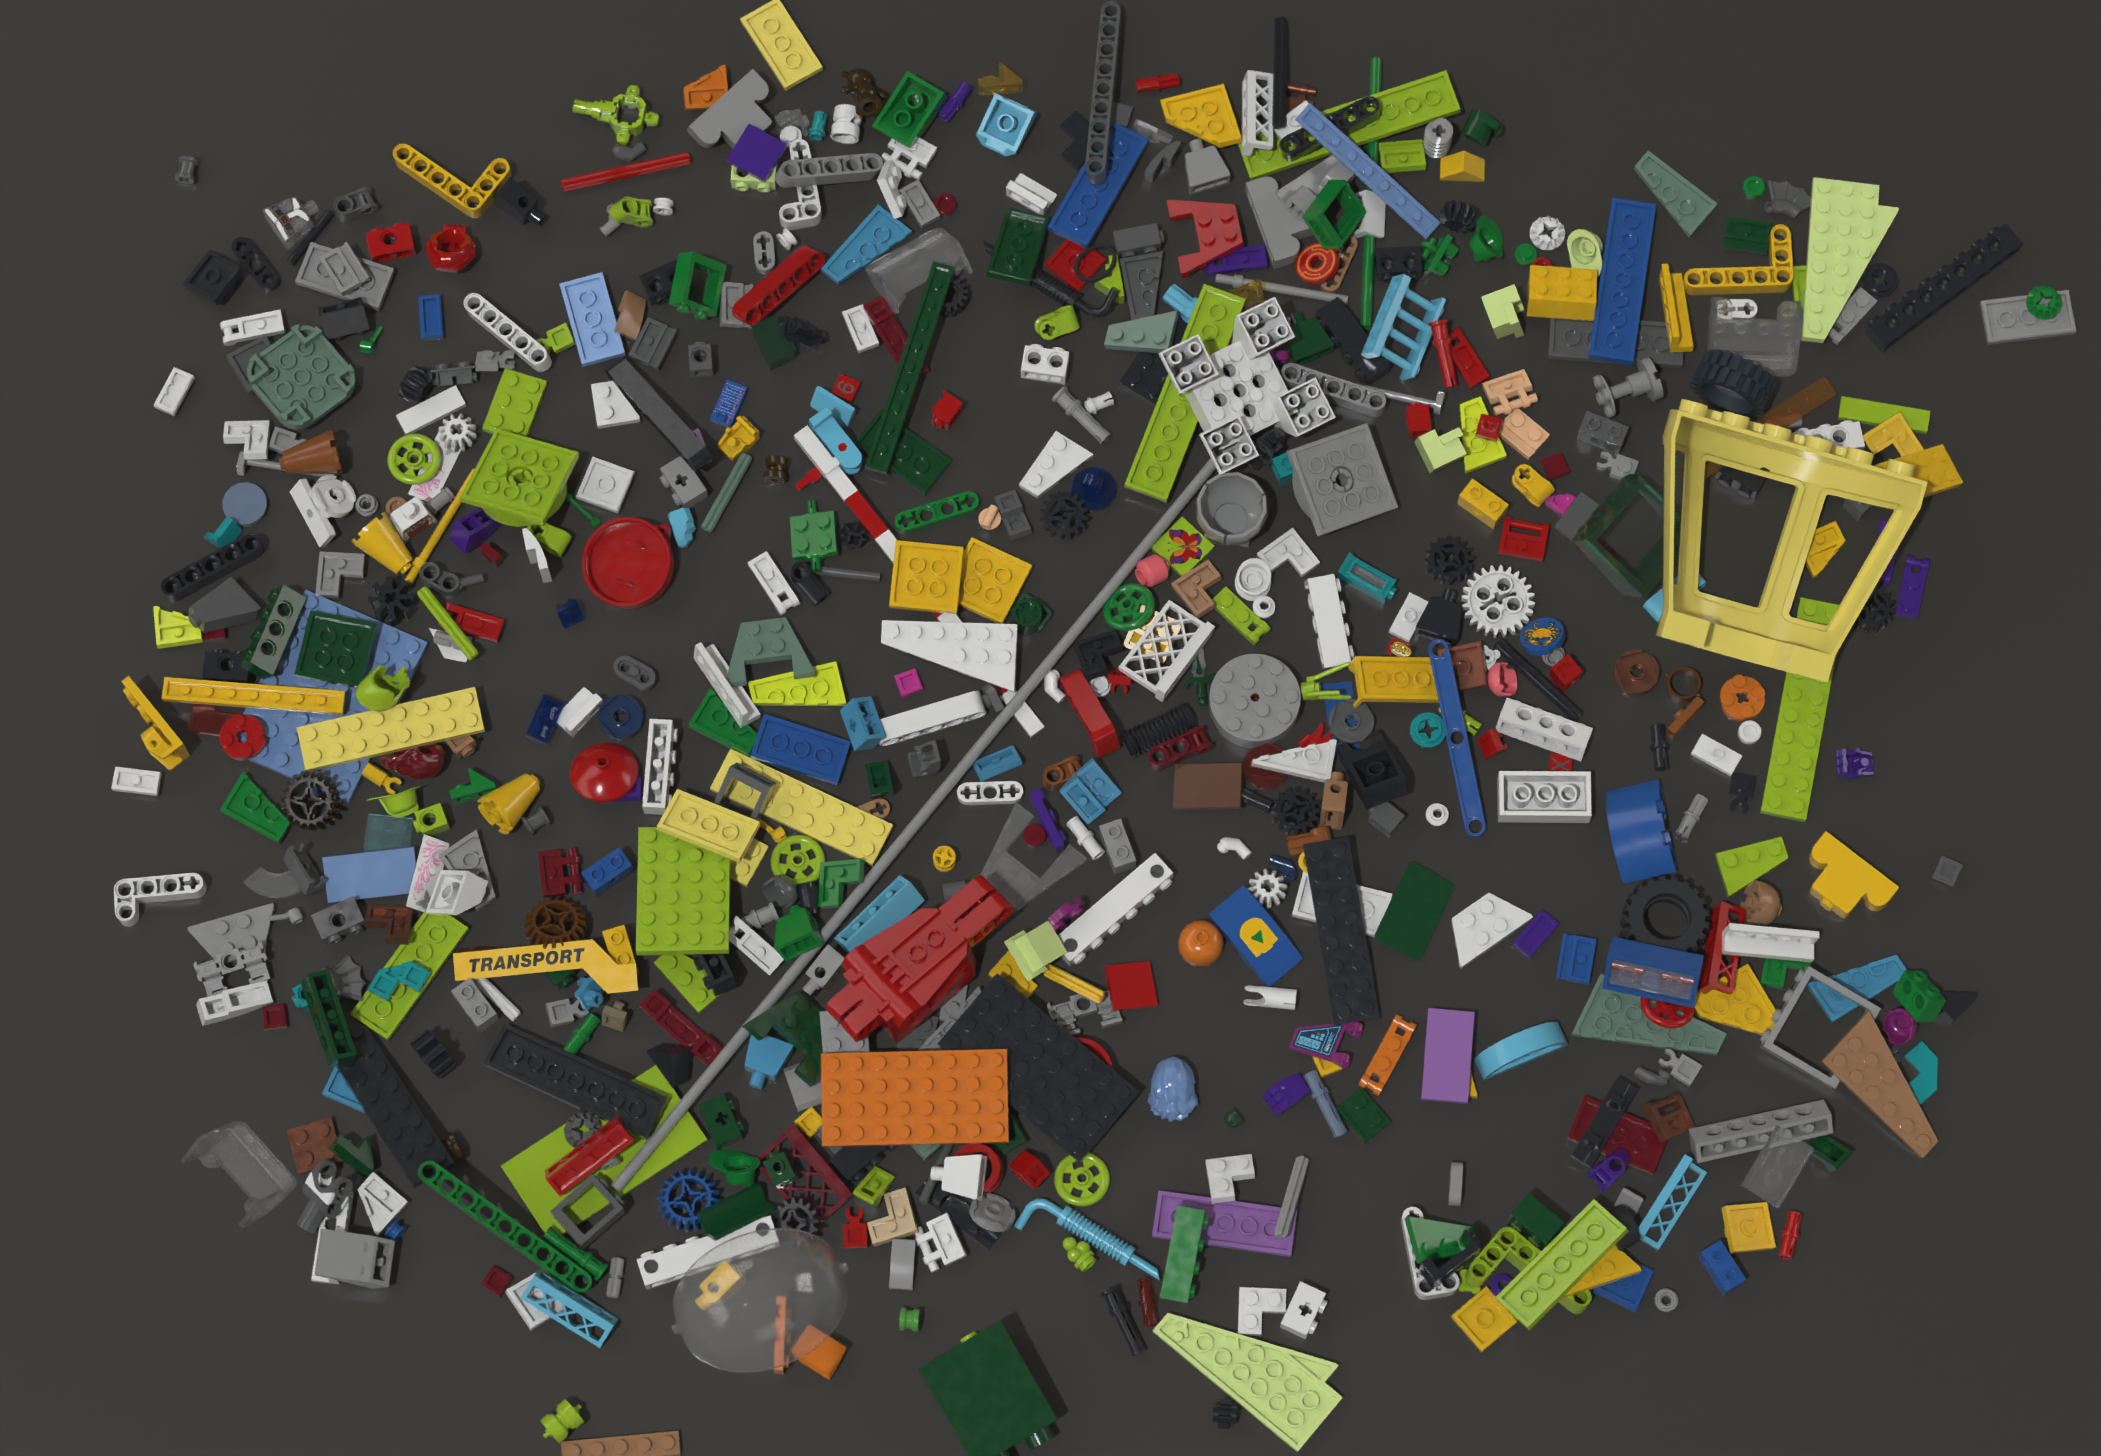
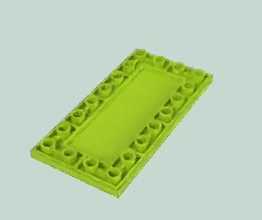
[501,1065,708,1236]

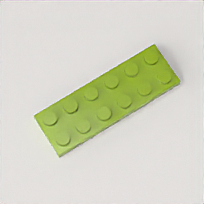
[350,909,469,1041]
[1495,1199,1628,1331]

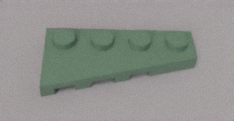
[1634,151,1718,238]

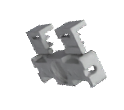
[194,941,271,997]
[1047,990,1123,1037]

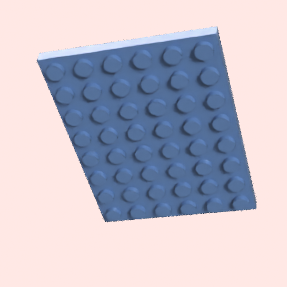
[237,590,429,804]

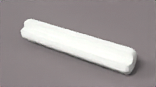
[471,978,521,1021]

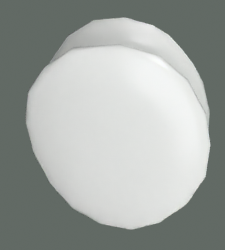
[1235,558,1271,601]

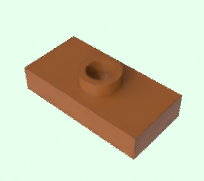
[1666,696,1704,740]

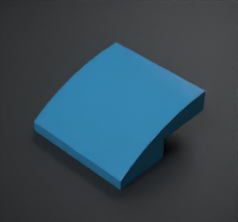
[1059,758,1122,824]

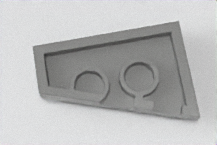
[439,829,496,911]

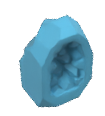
[668,508,696,548]

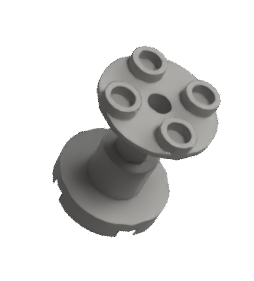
[1592,357,1663,419]

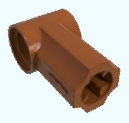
[1286,827,1332,857]

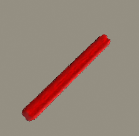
[561,152,691,192]

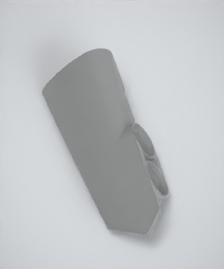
[1276,155,1356,222]

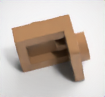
[445,735,477,759]

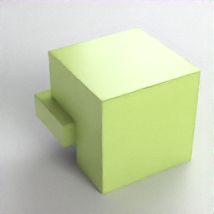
[1481,284,1525,339]
[1414,427,1467,474]
[1004,920,1067,982]

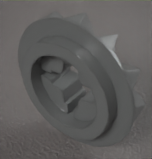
[564,1112,601,1148]

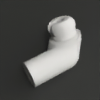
[1044,669,1066,704]

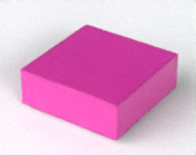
[894,668,923,698]

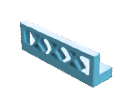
[1638,1154,1707,1250]
[521,1269,618,1348]

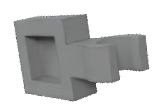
[475,350,515,371]

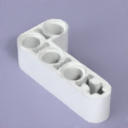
[779,139,822,230]
[114,873,207,927]
[1401,1207,1460,1300]

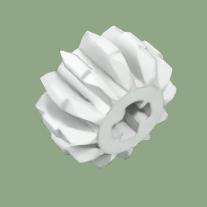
[438,413,477,452]
[1248,869,1287,908]

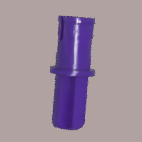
[938,81,973,122]

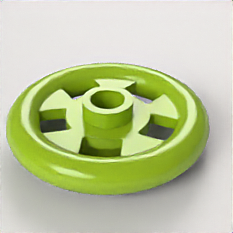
[387,434,441,485]
[771,835,825,888]
[1054,1153,1110,1207]

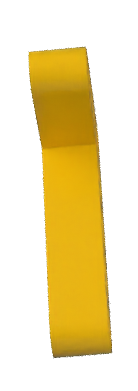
[393,144,512,218]
[1683,224,1794,295]

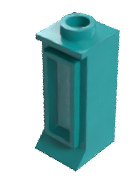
[1337,552,1397,605]

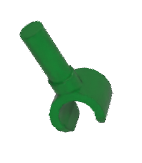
[360,326,383,353]

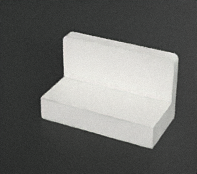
[1006,174,1057,216]
[1351,190,1386,239]
[554,687,603,737]

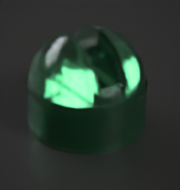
[1224,1108,1244,1128]

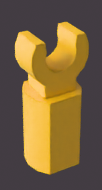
[361,762,402,795]

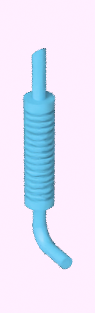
[1014,1198,1160,1281]

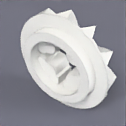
[1530,215,1565,250]

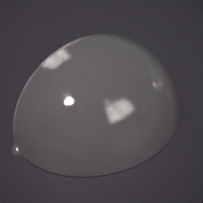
[671,1228,849,1372]

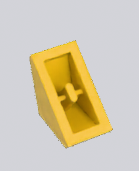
[1440,151,1485,182]

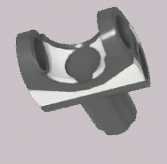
[297,1159,353,1233]

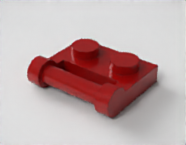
[1498,515,1550,562]

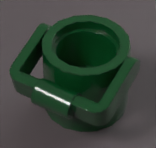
[1460,109,1502,146]
[1010,593,1053,635]

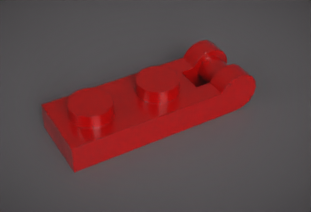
[1448,327,1490,389]
[438,603,505,643]

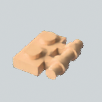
[1482,369,1538,416]

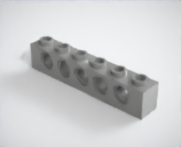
[1688,1099,1833,1163]

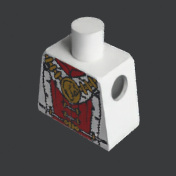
[390,497,438,544]

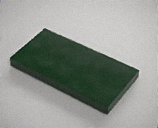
[986,207,1050,287]
[854,410,952,496]

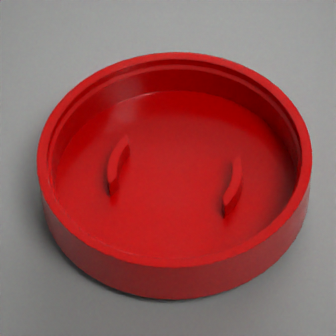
[582,517,674,609]

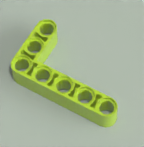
[1465,1227,1592,1314]

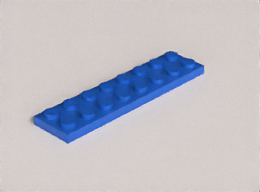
[1588,198,1656,365]

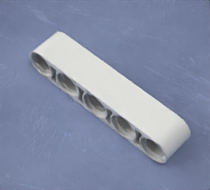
[463,293,552,372]
[879,691,986,746]

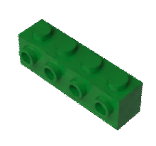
[1160,1204,1209,1303]

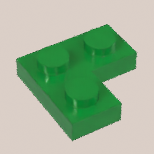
[818,859,865,909]
[1760,958,1812,990]

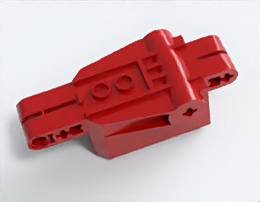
[825,875,1013,1044]

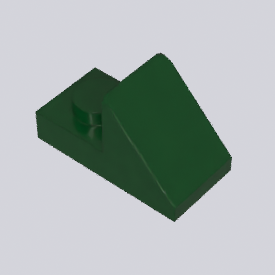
[865,760,894,799]
[327,1135,374,1176]
[1805,1135,1853,1173]

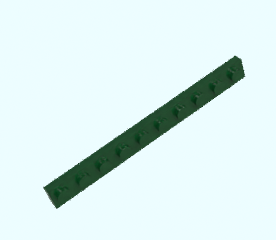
[865,261,955,475]

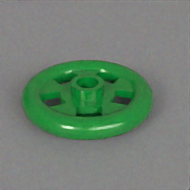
[1103,583,1155,631]

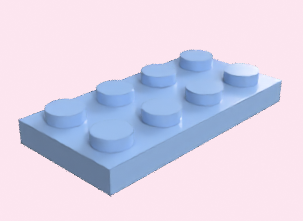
[560,272,626,367]

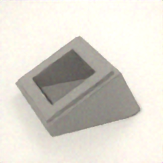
[1614,1188,1643,1218]

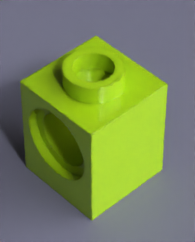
[413,803,450,837]

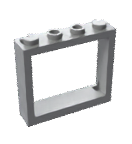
[1760,966,1881,1089]

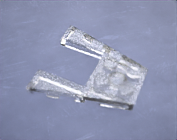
[981,802,1087,915]

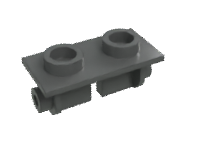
[430,361,478,387]

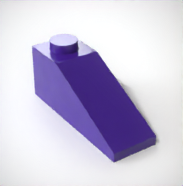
[450,507,502,554]

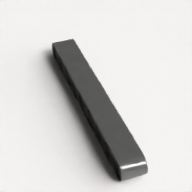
[1085,1,1122,185]

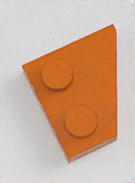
[683,65,728,111]

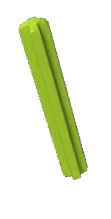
[417,586,478,660]

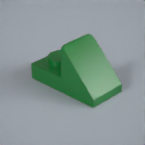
[449,768,497,805]

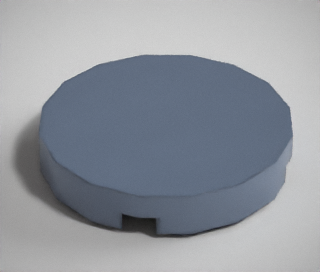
[222,482,268,527]

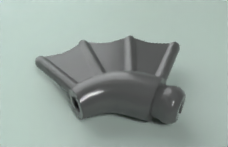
[1764,180,1811,219]
[321,955,366,1001]

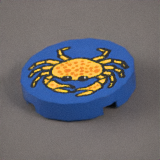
[1520,617,1565,656]

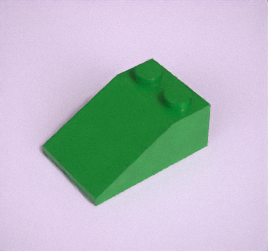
[872,71,947,149]

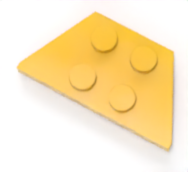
[1562,1245,1641,1299]

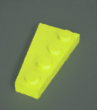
[748,661,847,706]

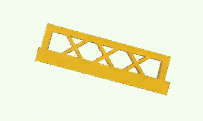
[1659,264,1693,353]

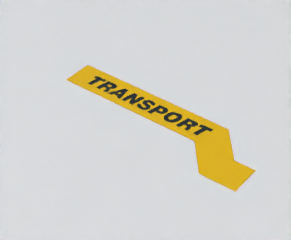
[453,939,638,994]

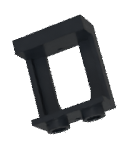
[1419,1229,1481,1289]

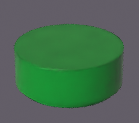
[1742,176,1765,199]

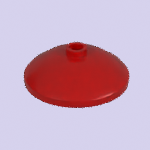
[570,742,639,803]

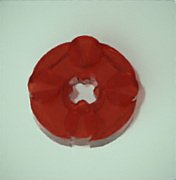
[1243,744,1288,790]

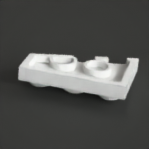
[1019,431,1093,499]

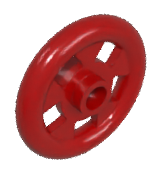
[1640,984,1694,1029]

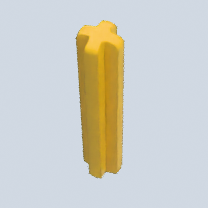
[1044,964,1105,1003]

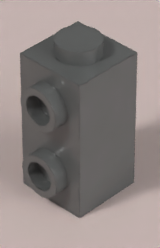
[1113,223,1164,259]

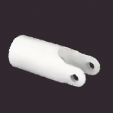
[1243,985,1297,1010]

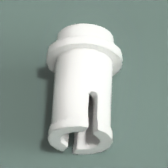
[1084,391,1114,414]

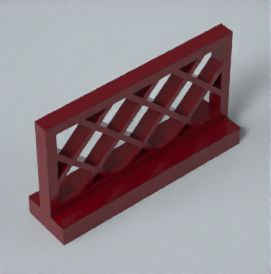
[757,1124,855,1229]

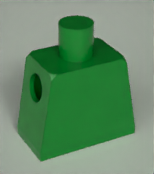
[774,905,824,962]

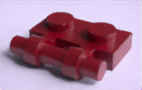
[538,848,583,898]

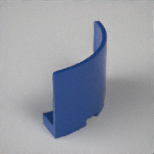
[1606,779,1677,883]

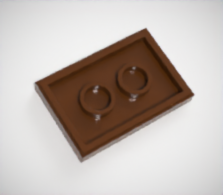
[1173,763,1243,810]

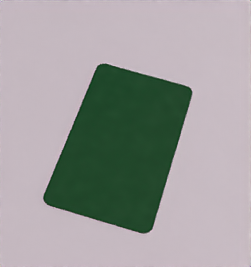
[1374,862,1454,961]

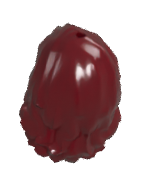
[379,744,445,780]

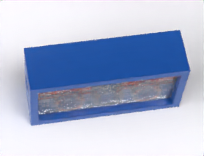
[1602,937,1704,1008]

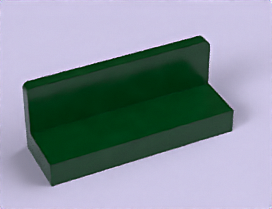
[697,1183,775,1241]

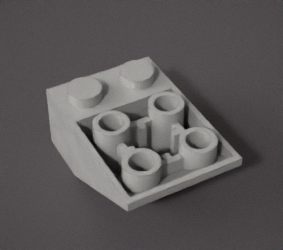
[315,1229,395,1289]

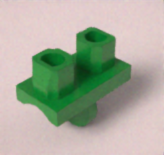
[1420,234,1459,277]

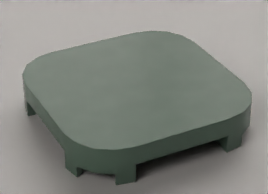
[247,324,355,430]

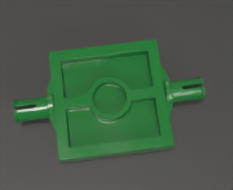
[790,500,838,573]

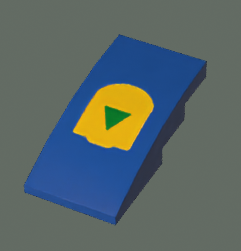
[1209,885,1304,987]

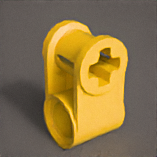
[1512,464,1555,507]

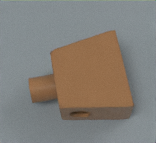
[1319,772,1348,830]

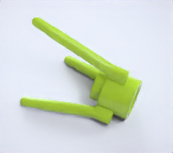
[1301,662,1352,700]

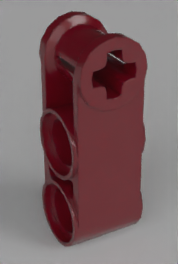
[1148,726,1214,771]

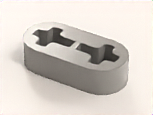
[753,231,776,275]
[1448,1162,1463,1206]

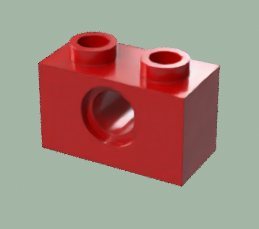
[366,223,417,264]

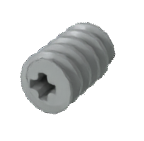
[1423,118,1453,159]

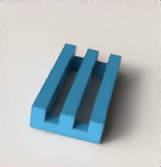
[972,745,1022,782]

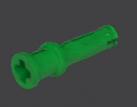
[541,1226,609,1282]

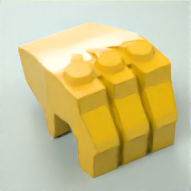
[718,416,760,461]

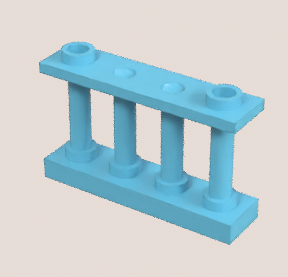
[1361,274,1446,380]

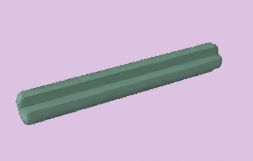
[701,453,752,533]

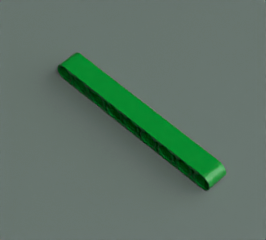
[417,1161,592,1293]

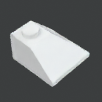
[426,870,488,915]

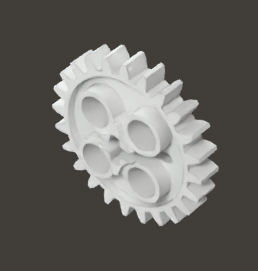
[1461,565,1535,638]

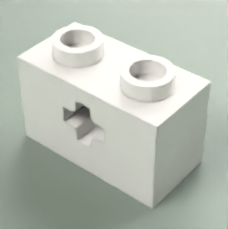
[1280,1281,1328,1339]

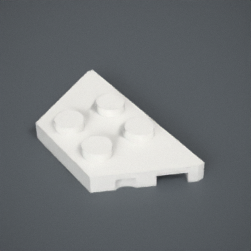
[1451,893,1533,969]

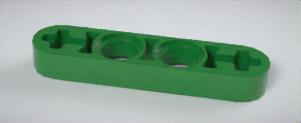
[895,491,979,534]

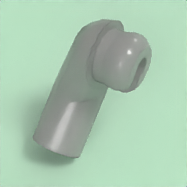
[599,204,621,237]

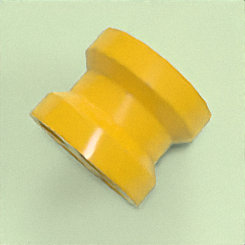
[933,846,956,872]

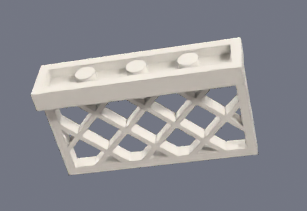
[1118,600,1215,702]

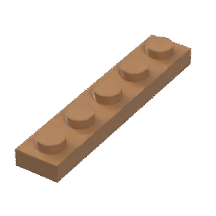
[561,1431,681,1456]

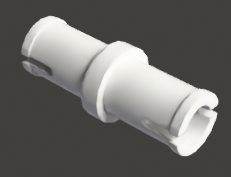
[1066,816,1105,860]

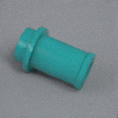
[808,111,828,141]

